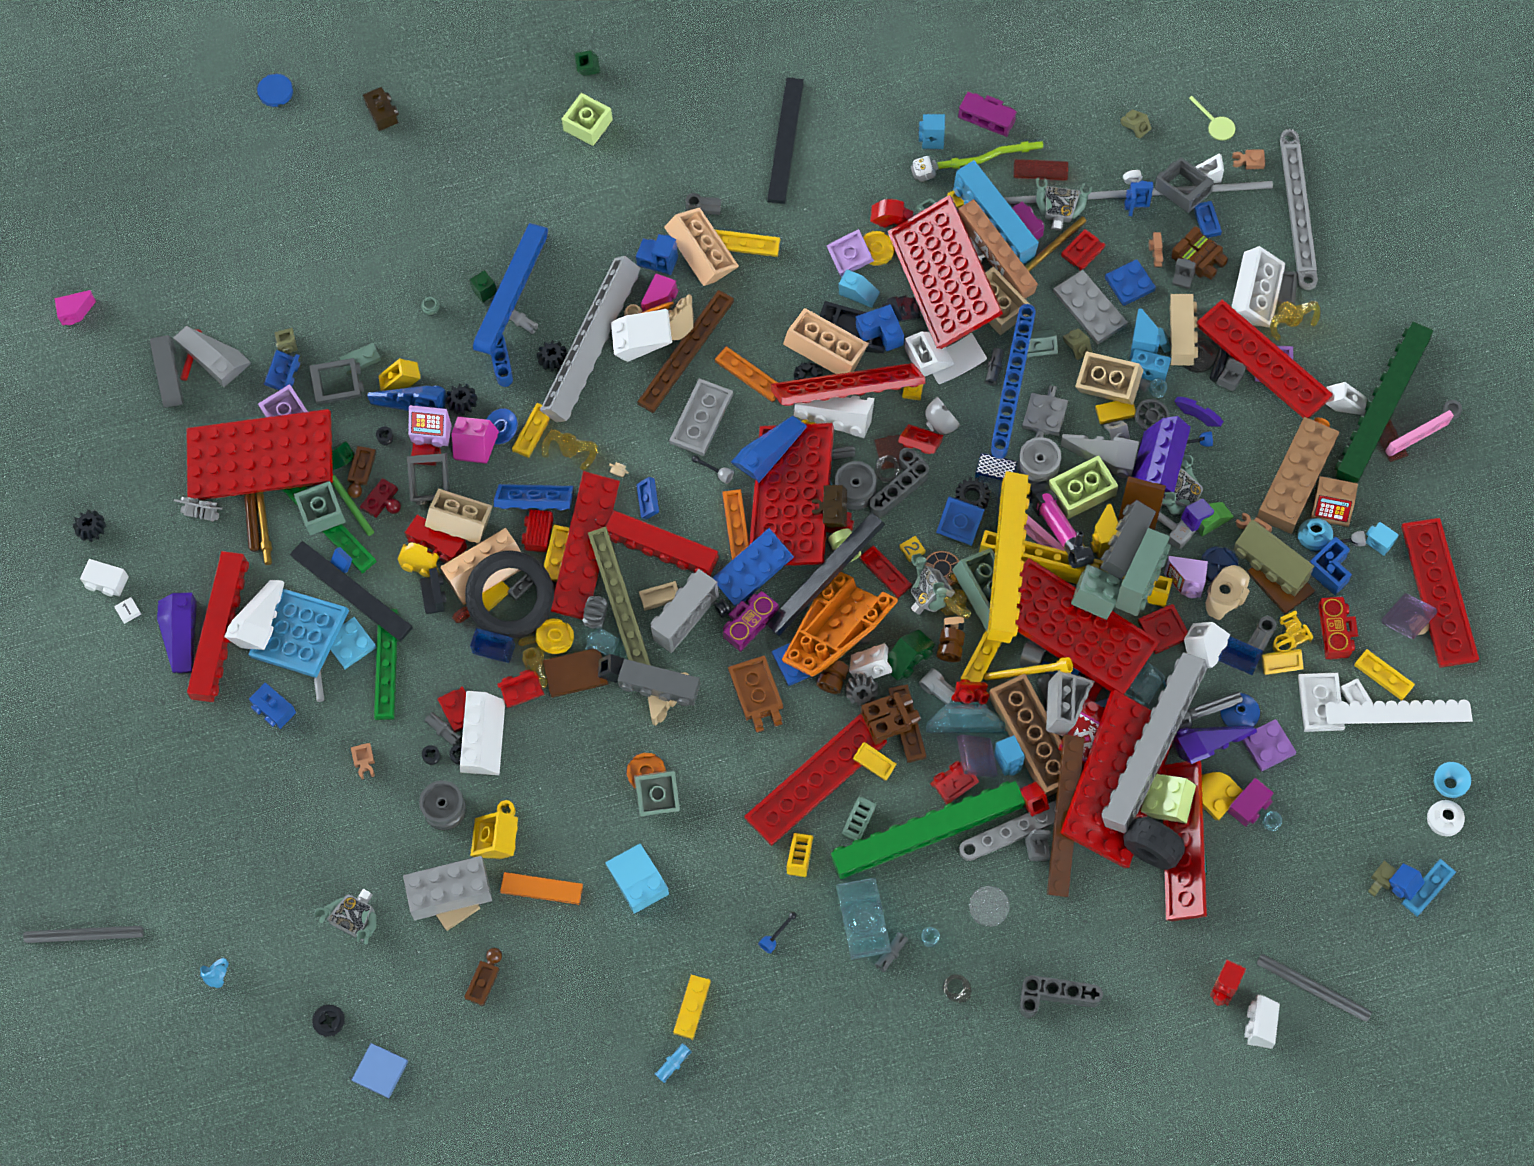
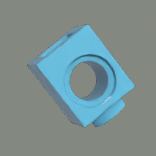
[1366,522,1399,556]

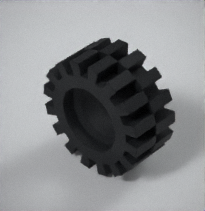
[955,477,990,509]

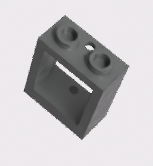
[1155,158,1214,213]
[310,358,364,405]
[407,453,450,505]

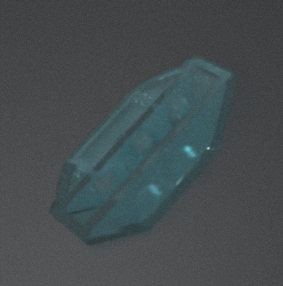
[926,702,1005,733]

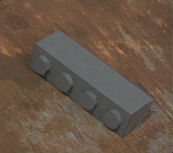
[1100,500,1156,579]
[618,659,701,706]

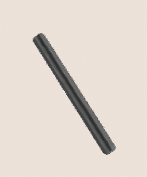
[23,926,144,943]
[1257,954,1372,1022]

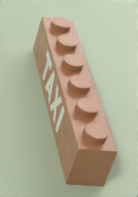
[958,199,1038,299]

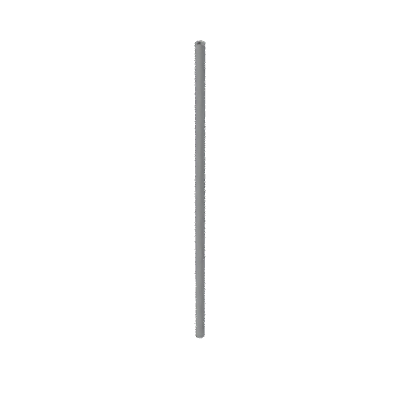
[1004,181,1273,204]

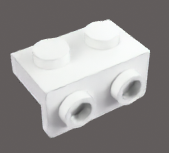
[849,643,892,679]

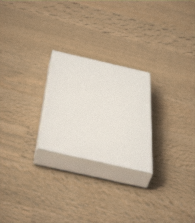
[1298,673,1345,732]

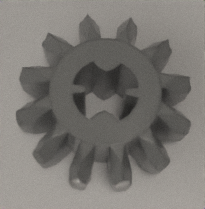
[583,596,608,629]
[845,673,878,706]

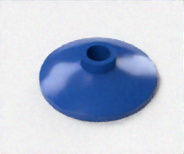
[486,409,518,444]
[1220,693,1260,727]

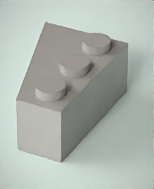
[1046,670,1094,736]

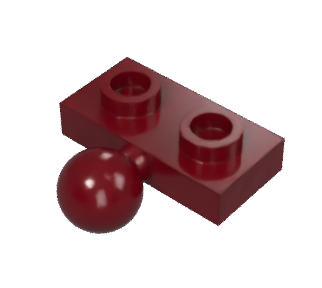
[360,478,401,518]

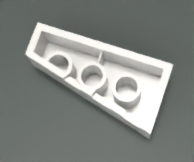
[794,395,874,438]

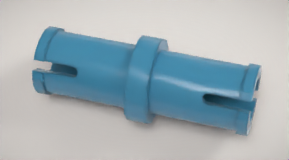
[655,1043,692,1083]

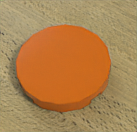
[627,753,666,789]

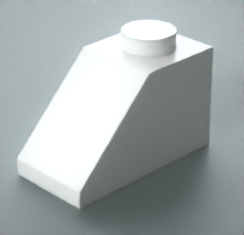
[1325,382,1367,415]

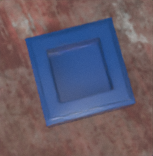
[331,547,352,573]

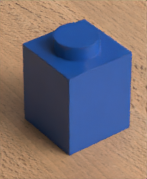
[1389,863,1425,900]

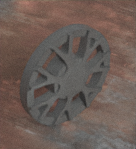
[1135,399,1170,431]

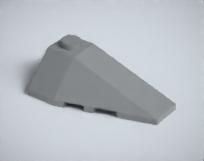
[173,326,251,387]
[1061,434,1139,478]

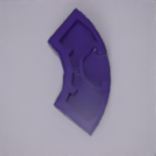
[1174,397,1224,427]

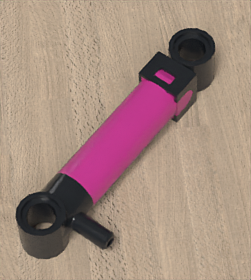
[1026,481,1094,569]

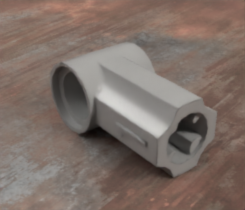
[918,668,956,706]

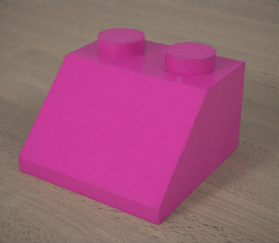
[452,417,499,464]

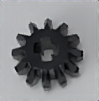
[536,340,568,372]
[446,383,478,415]
[72,509,106,542]

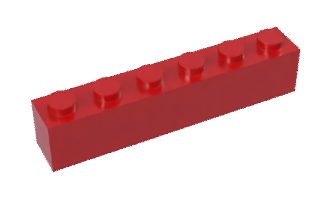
[606,510,719,576]

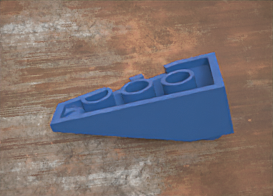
[368,385,447,411]
[731,416,807,483]

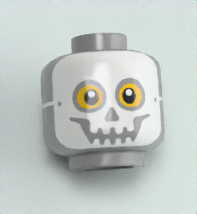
[911,156,939,182]

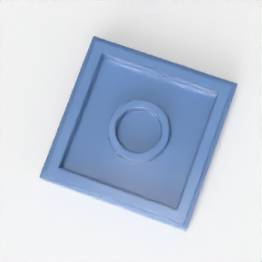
[352,1043,408,1098]

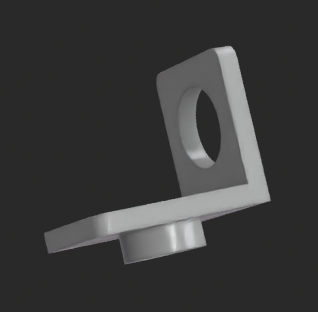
[1104,420,1130,441]

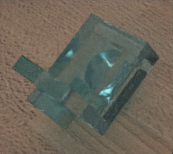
[586,628,619,656]

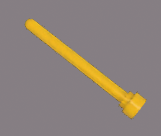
[984,657,1073,681]

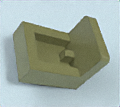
[1120,110,1151,139]
[274,328,298,354]
[1063,328,1092,360]

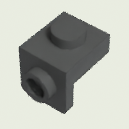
[1172,258,1196,289]
[1217,358,1246,391]
[1025,828,1051,861]

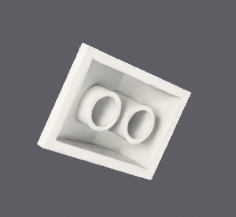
[611,309,672,362]

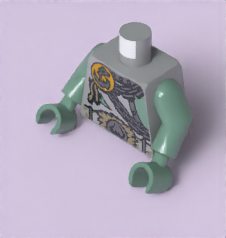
[1036,178,1092,231]
[1162,455,1203,514]
[911,553,955,615]
[313,889,377,945]

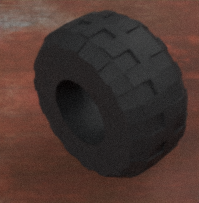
[1123,817,1185,870]

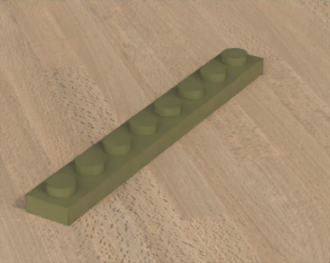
[588,527,651,666]

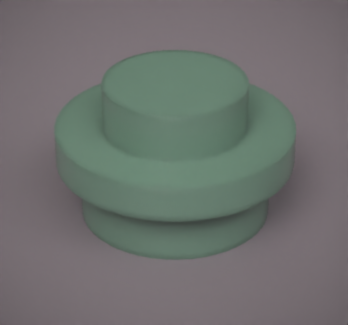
[421,297,440,315]

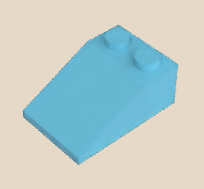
[605,844,669,914]

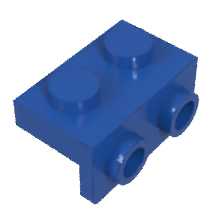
[1125,181,1153,216]
[264,350,301,390]

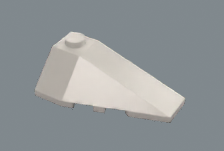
[225,580,285,650]

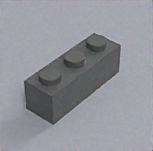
[508,574,535,601]

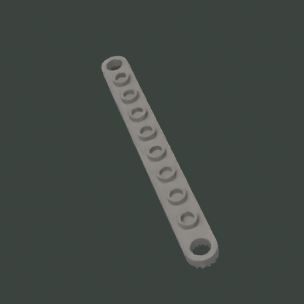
[1280,129,1318,290]
[959,800,1057,861]

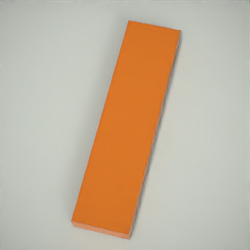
[715,346,778,403]
[722,489,749,560]
[500,872,583,905]

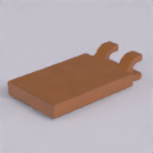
[728,655,783,733]

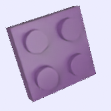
[1242,719,1296,772]

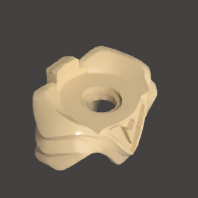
[1206,565,1250,620]

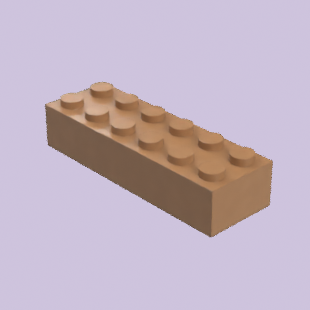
[1257,417,1339,534]
[989,673,1062,797]

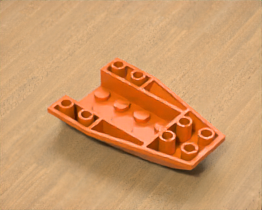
[782,572,898,677]

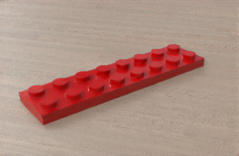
[1196,299,1333,418]
[771,363,925,406]
[551,471,620,620]
[1401,518,1479,668]
[744,714,887,846]
[1162,761,1207,921]

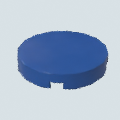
[257,74,293,107]

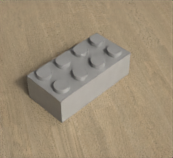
[651,569,719,653]
[403,856,493,921]

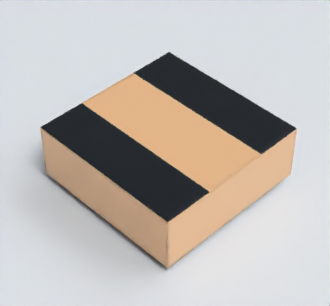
[944,616,964,630]

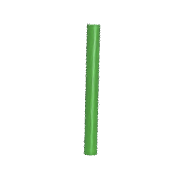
[332,475,374,536]

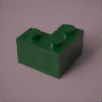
[887,629,936,681]

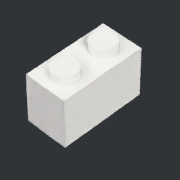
[80,559,129,597]

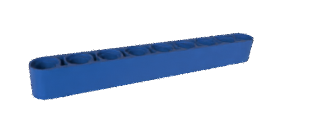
[473,223,548,355]
[991,304,1035,459]

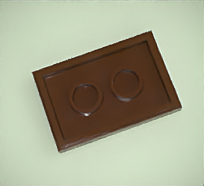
[1118,476,1166,530]
[1247,567,1315,615]
[543,647,608,698]

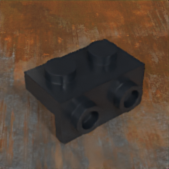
[882,295,921,322]
[420,568,447,614]

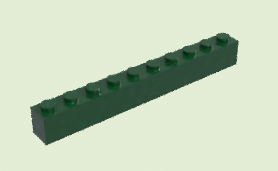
[1334,321,1434,484]

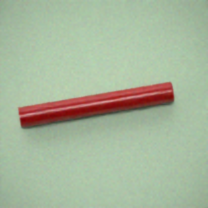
[180,329,202,381]

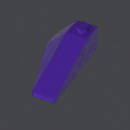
[157,593,197,673]
[1173,726,1257,764]

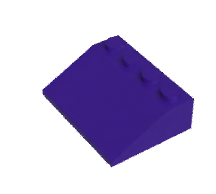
[1132,416,1191,495]

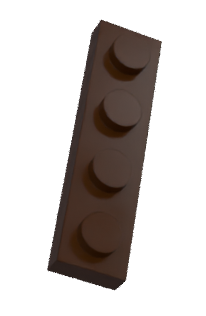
[888,684,927,763]

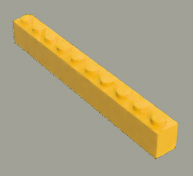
[987,471,1031,643]
[979,530,1173,607]

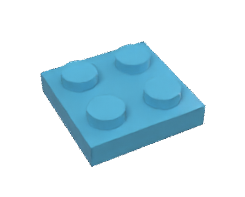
[330,617,377,669]

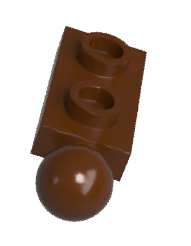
[347,446,377,498]
[464,948,502,1007]

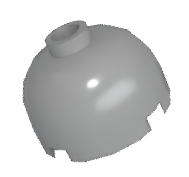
[925,397,961,434]

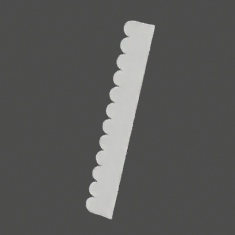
[1325,699,1473,724]

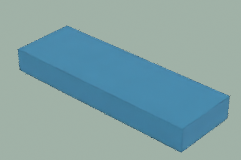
[1401,859,1456,917]

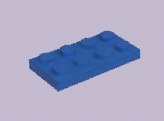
[494,484,574,510]
[713,528,794,607]

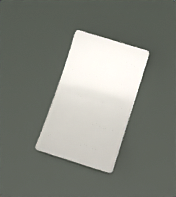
[933,333,987,384]

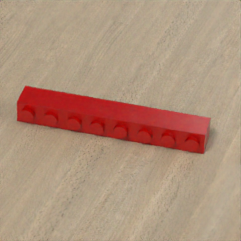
[187,551,249,702]

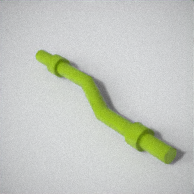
[937,141,1043,169]

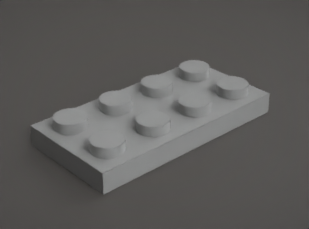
[1053,270,1128,345]
[669,378,733,456]

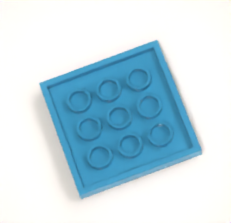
[248,589,349,678]

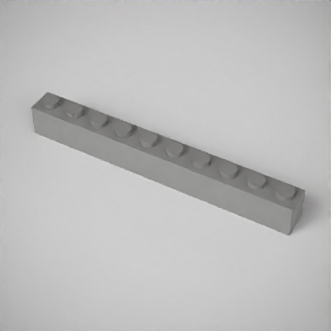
[540,256,641,422]
[1102,652,1207,834]

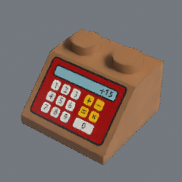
[1311,476,1358,527]

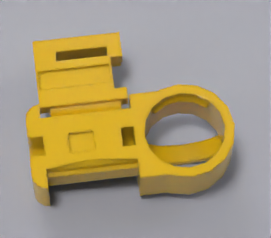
[1272,610,1313,653]

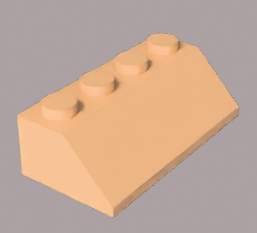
[665,207,739,286]
[783,308,869,374]
[440,528,521,605]

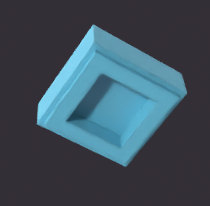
[1157,328,1171,352]

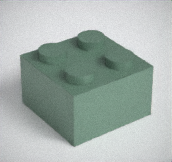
[294,481,346,535]
[1071,564,1123,620]
[634,770,680,816]

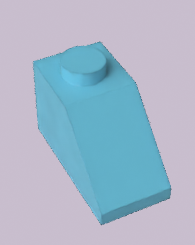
[839,269,880,308]

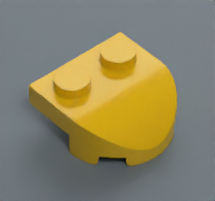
[398,543,439,577]
[1202,772,1243,820]

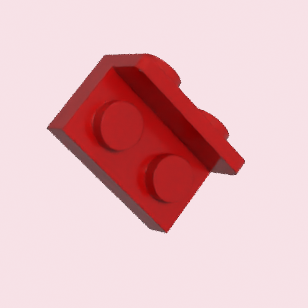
[497,669,544,708]
[930,761,979,804]

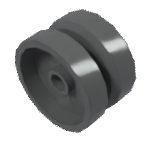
[835,461,876,510]
[419,780,467,830]

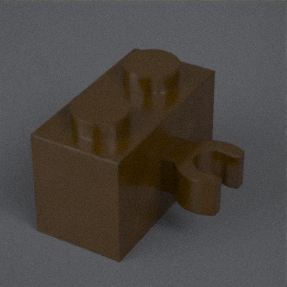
[362,87,399,131]
[812,485,847,528]

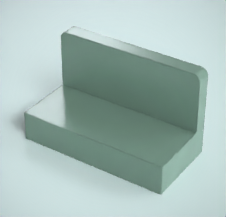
[1020,330,1058,357]

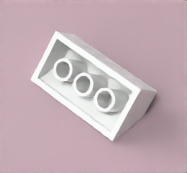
[1232,246,1285,327]
[460,691,505,775]

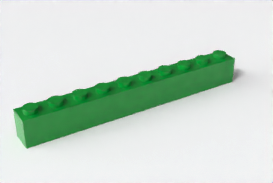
[831,781,1025,880]

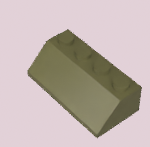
[1233,519,1314,597]

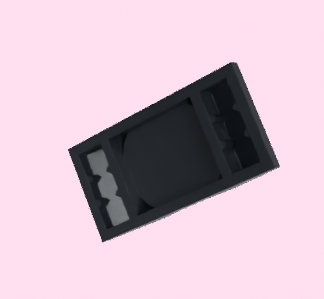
[819,301,885,353]

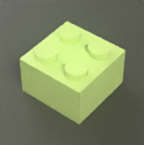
[562,93,613,146]
[1141,774,1196,823]

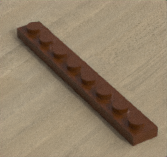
[637,290,734,413]
[1047,735,1085,897]

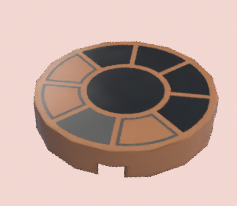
[925,551,959,586]

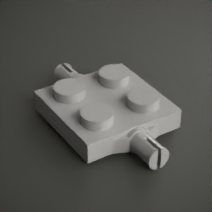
[1022,385,1068,438]

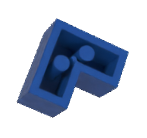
[636,234,678,275]
[856,304,904,351]
[1310,537,1352,595]

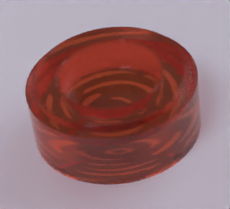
[452,606,470,623]

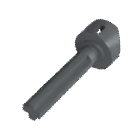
[1178,692,1243,730]

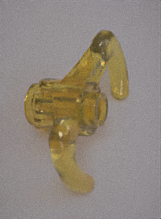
[1270,301,1321,341]
[542,430,597,470]
[941,573,971,619]
[518,636,548,688]

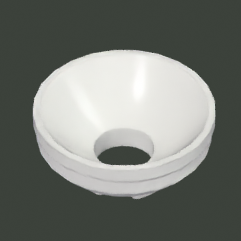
[1427,800,1465,837]

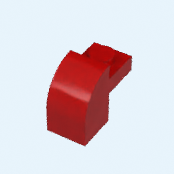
[870,199,913,228]

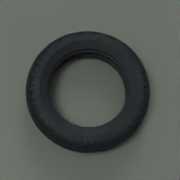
[465,551,554,639]

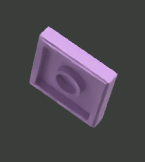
[826,229,874,277]

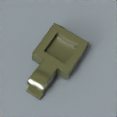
[1368,861,1397,897]

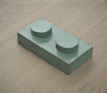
[339,343,381,375]

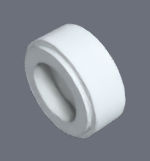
[1123,170,1142,184]

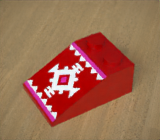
[1058,698,1105,765]

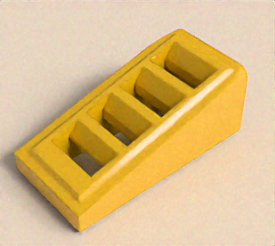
[787,833,813,877]

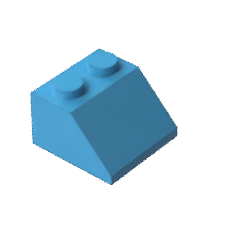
[1130,308,1161,359]

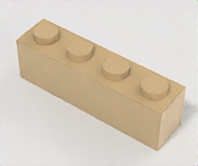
[1170,294,1198,365]

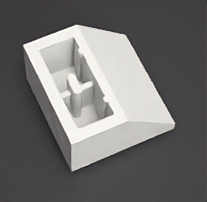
[905,331,954,376]
[1184,622,1230,668]
[1245,995,1280,1049]

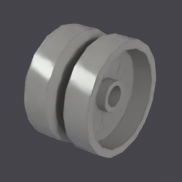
[1018,437,1061,484]

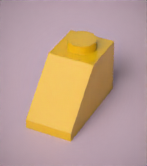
[378,358,421,391]

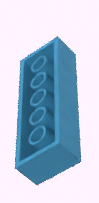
[953,161,1039,265]

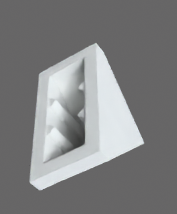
[1193,154,1224,186]

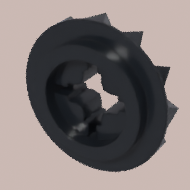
[793,361,823,380]
[312,1004,345,1037]

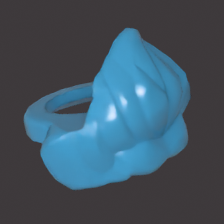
[200,958,229,988]

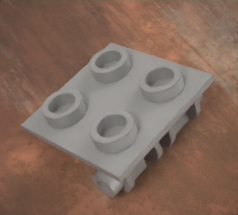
[174,497,222,521]

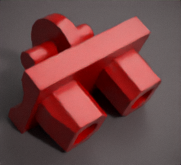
[951,679,989,704]

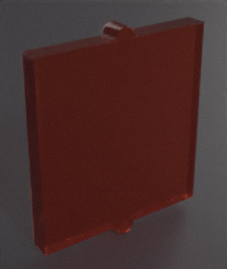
[874,434,911,470]

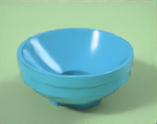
[1298,518,1333,551]
[1434,762,1471,798]

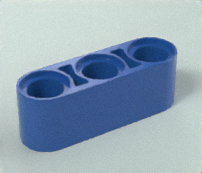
[491,334,513,387]

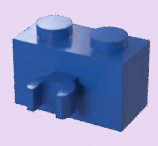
[249,683,296,729]

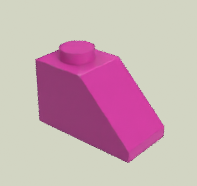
[641,274,678,312]
[54,290,96,326]

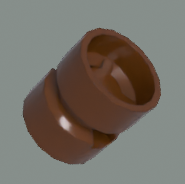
[936,628,965,662]
[816,660,849,694]

